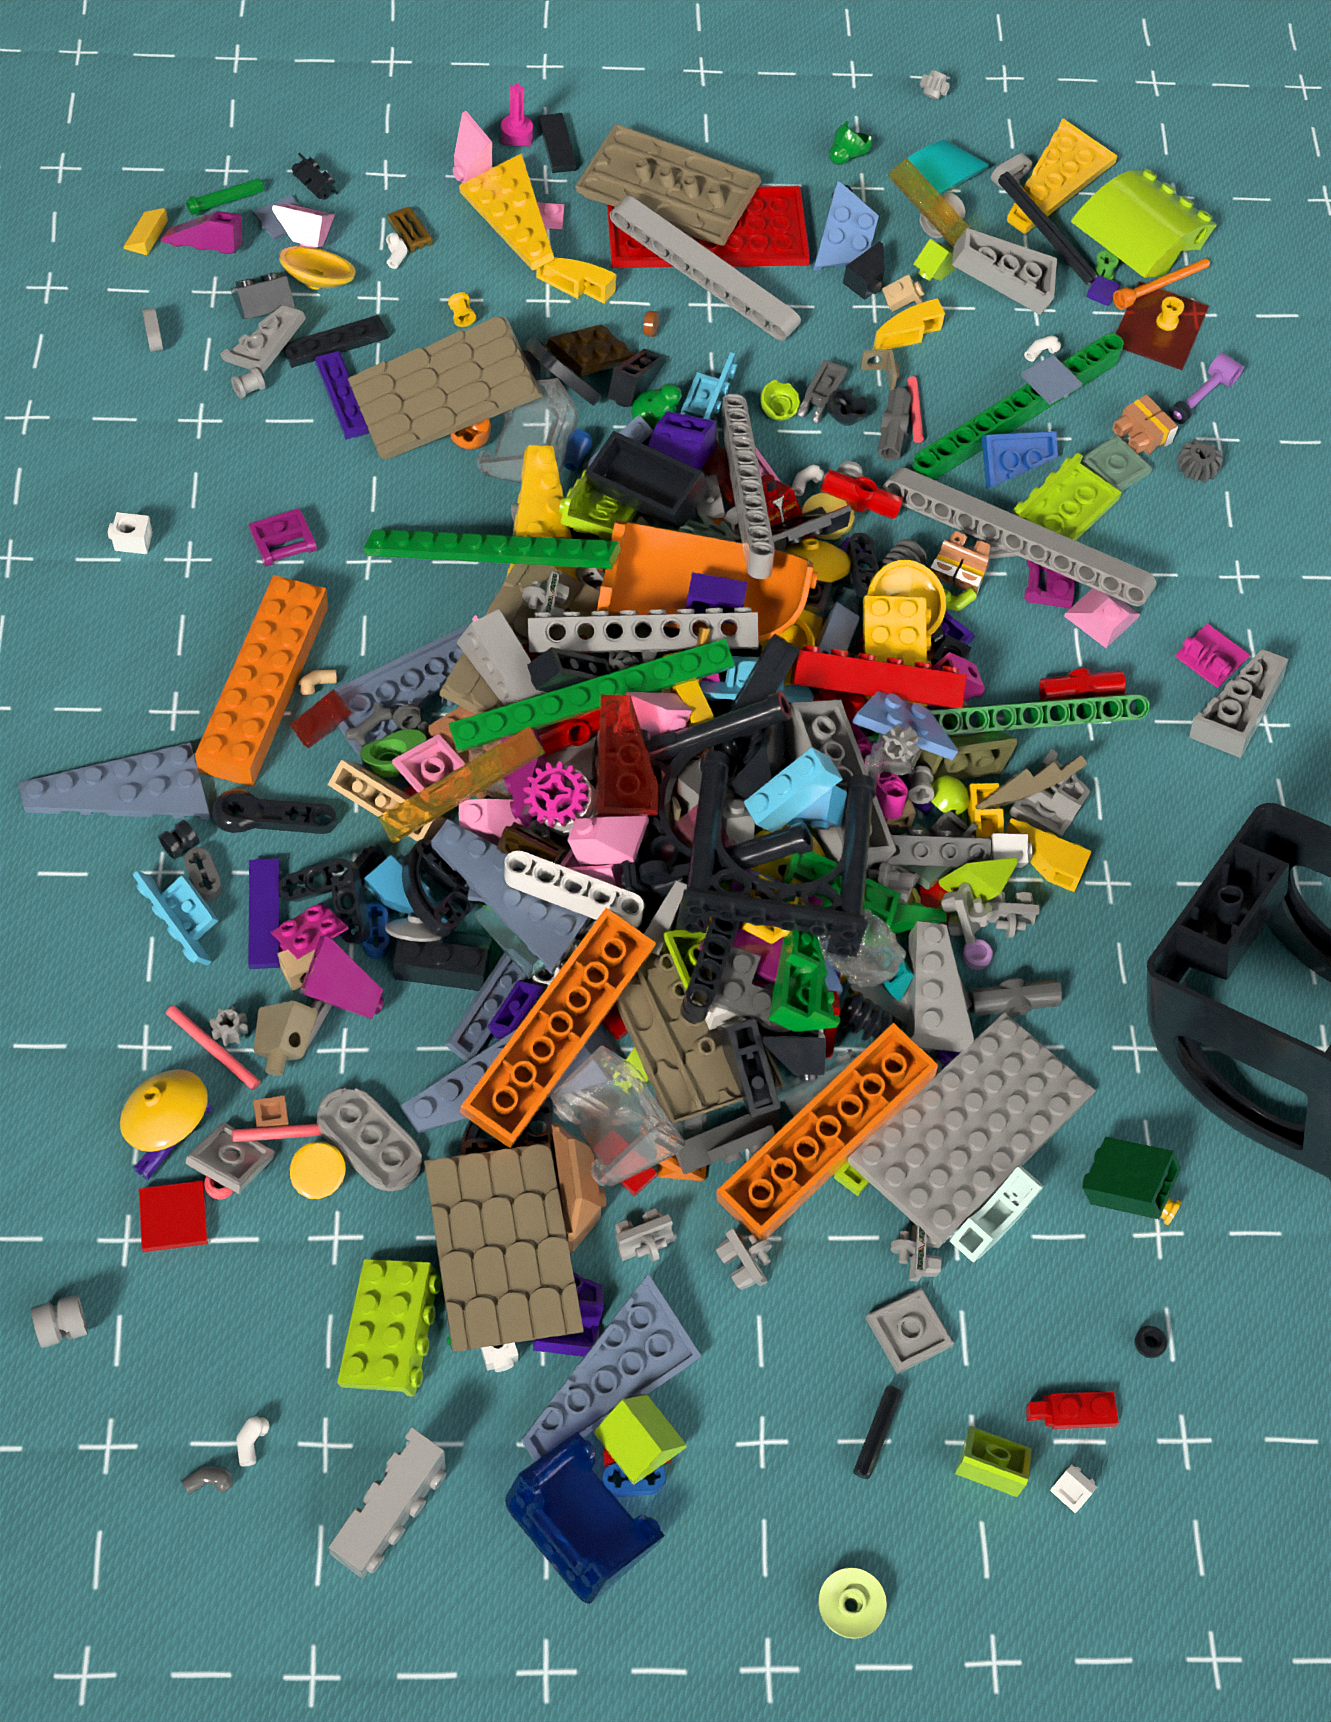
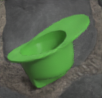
[360,729,427,778]

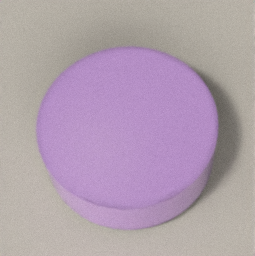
[962,939,993,970]

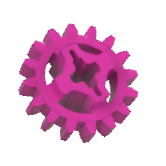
[523,762,589,828]

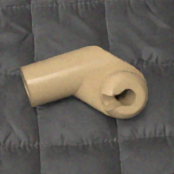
[298,670,337,695]

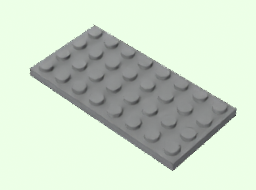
[847,1012,1096,1246]

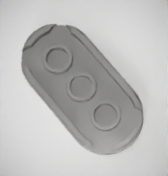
[317,1088,422,1191]

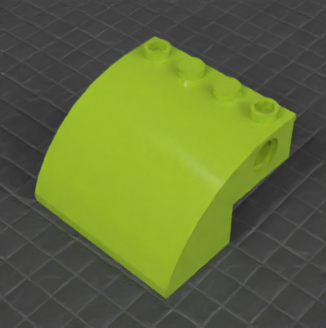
[1071,169,1217,278]

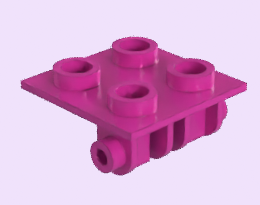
[1175,624,1250,688]
[271,902,349,960]

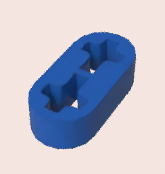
[362,902,390,959]
[602,1463,666,1497]

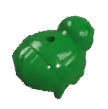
[829,121,873,165]
[631,383,682,430]

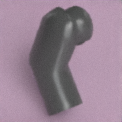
[181,1465,233,1495]

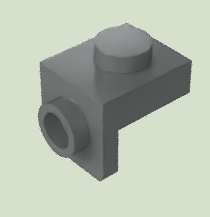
[929,811,978,838]

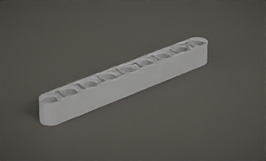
[610,196,801,341]

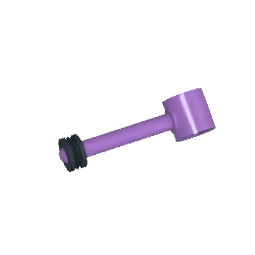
[1169,352,1244,424]

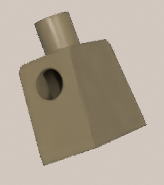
[253,1000,318,1076]

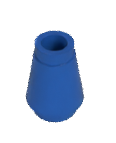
[563,430,593,471]

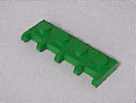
[782,851,900,932]

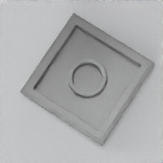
[186,1122,275,1194]
[865,1288,954,1374]

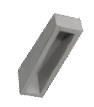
[644,880,687,955]

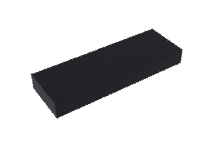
[539,113,576,173]

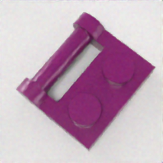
[248,508,317,567]
[1024,560,1074,609]

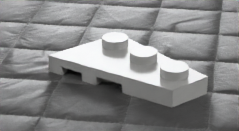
[220,305,306,374]

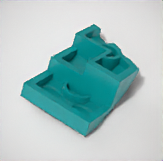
[905,139,989,202]

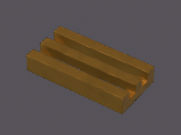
[387,206,433,253]

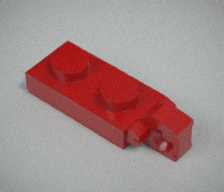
[1025,1391,1119,1430]

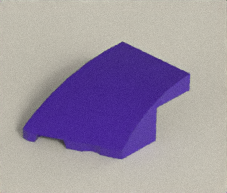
[533,1272,604,1357]

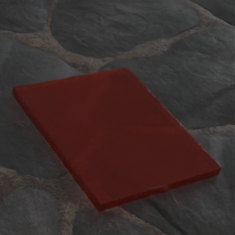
[1116,281,1209,370]

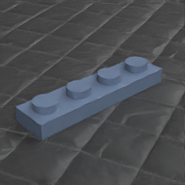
[444,949,533,1062]

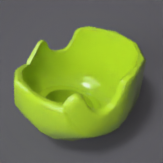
[760,380,800,421]
[931,775,970,816]

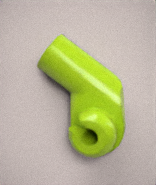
[944,588,977,611]

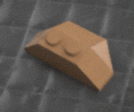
[552,1123,606,1253]

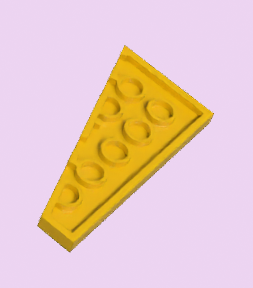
[1007,118,1117,234]
[459,154,554,271]
[507,445,578,580]

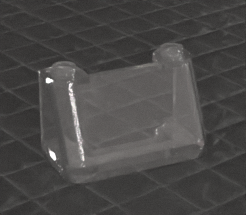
[477,378,578,484]
[549,1045,685,1187]

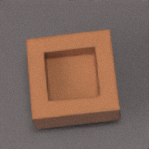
[253,1095,289,1128]

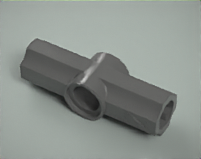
[878,387,911,462]
[968,978,1062,1017]

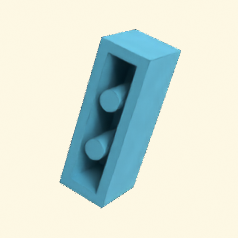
[744,747,842,832]

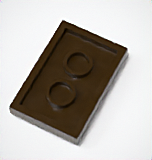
[546,324,635,376]

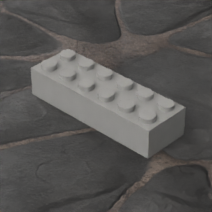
[783,700,896,869]

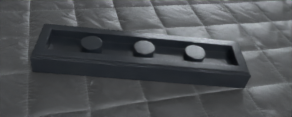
[283,315,388,368]

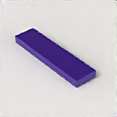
[315,351,370,440]
[248,858,280,969]

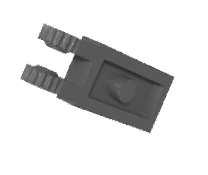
[798,359,848,423]

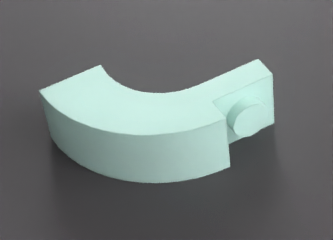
[950,1165,1044,1262]

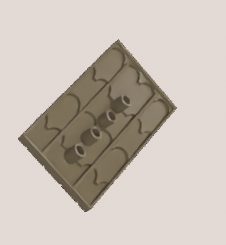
[575,123,761,246]
[347,316,543,460]
[439,564,600,732]
[616,923,785,1124]
[424,1143,584,1352]

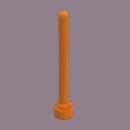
[1113,258,1210,310]

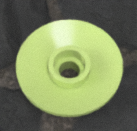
[818,1568,887,1639]

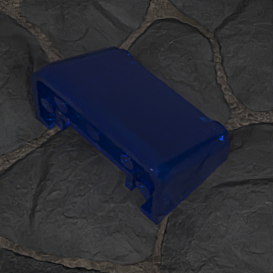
[505,1432,665,1604]

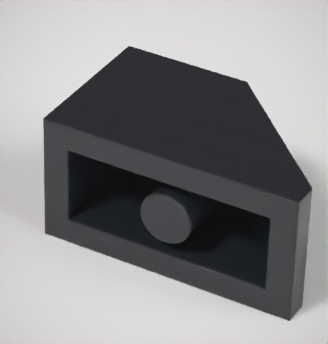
[843,241,885,300]

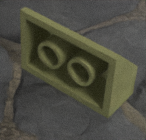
[913,731,1018,782]

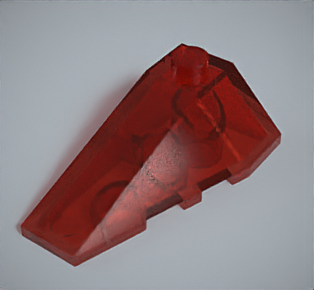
[595,694,658,817]

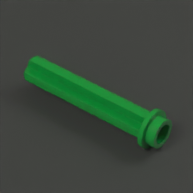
[186,178,264,216]

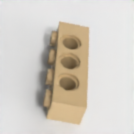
[328,760,447,842]

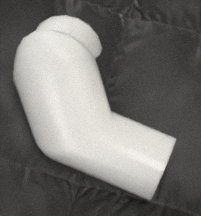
[386,233,408,269]
[1024,335,1061,362]
[791,465,824,496]
[236,1416,270,1466]

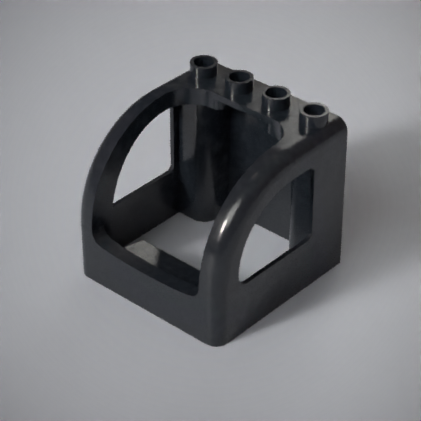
[1147,803,1331,1181]

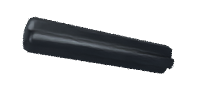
[853,1385,902,1479]

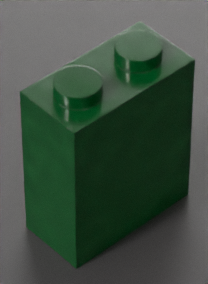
[1082,1137,1181,1220]

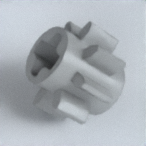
[920,70,950,100]
[883,724,920,762]
[210,1006,249,1046]

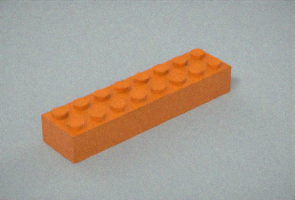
[195,575,328,787]
[460,908,656,1149]
[716,1023,938,1242]

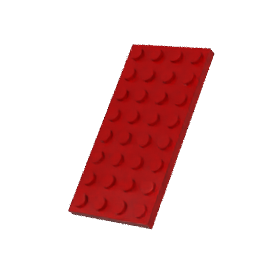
[606,186,810,268]

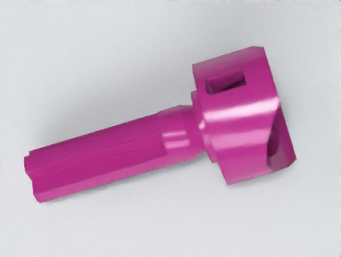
[500,83,533,147]

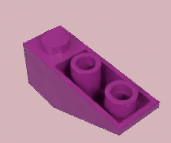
[161,211,242,254]
[499,729,547,827]

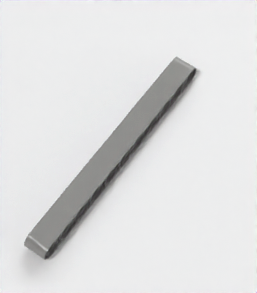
[721,394,775,579]
[883,467,1156,606]

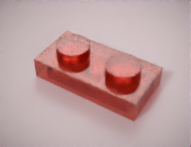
[290,689,352,749]

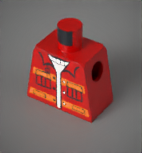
[761,474,803,526]

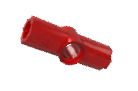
[820,469,903,519]
[1039,668,1126,705]
[536,706,617,757]

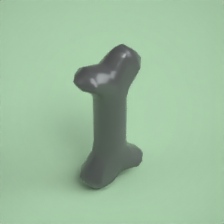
[345,702,394,746]

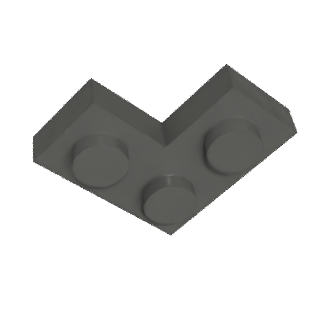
[712,946,773,1026]

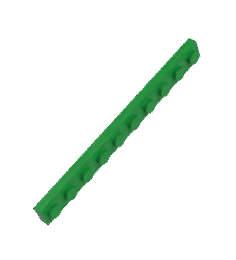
[363,529,621,569]
[448,638,735,753]

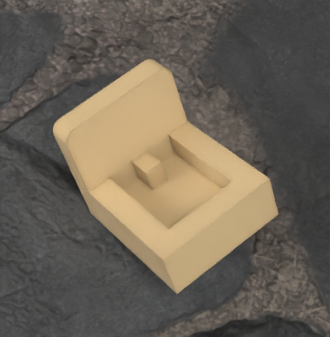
[882,274,925,312]

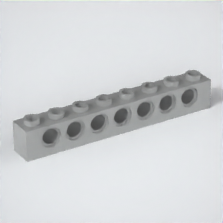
[528,607,758,655]

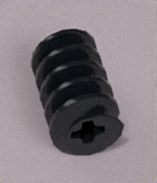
[839,991,902,1043]

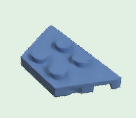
[813,181,879,271]
[853,691,958,760]

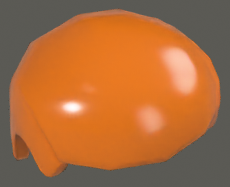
[450,419,491,450]

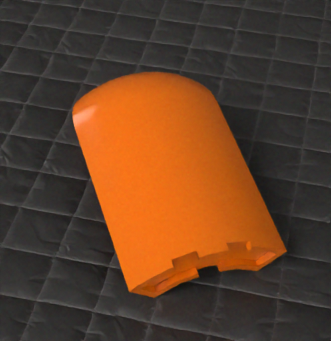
[597,520,818,641]

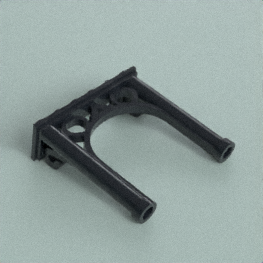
[604,691,813,909]
[676,751,877,957]

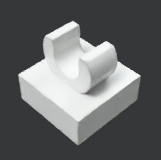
[1050,1465,1098,1513]

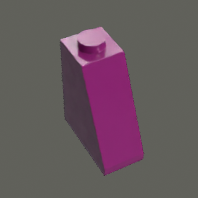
[299,936,384,1019]

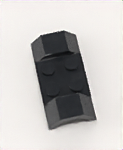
[735,505,852,552]

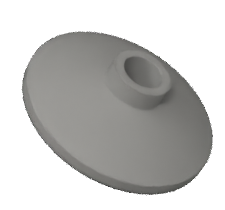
[385,912,444,942]

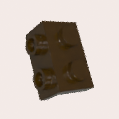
[497,822,566,864]

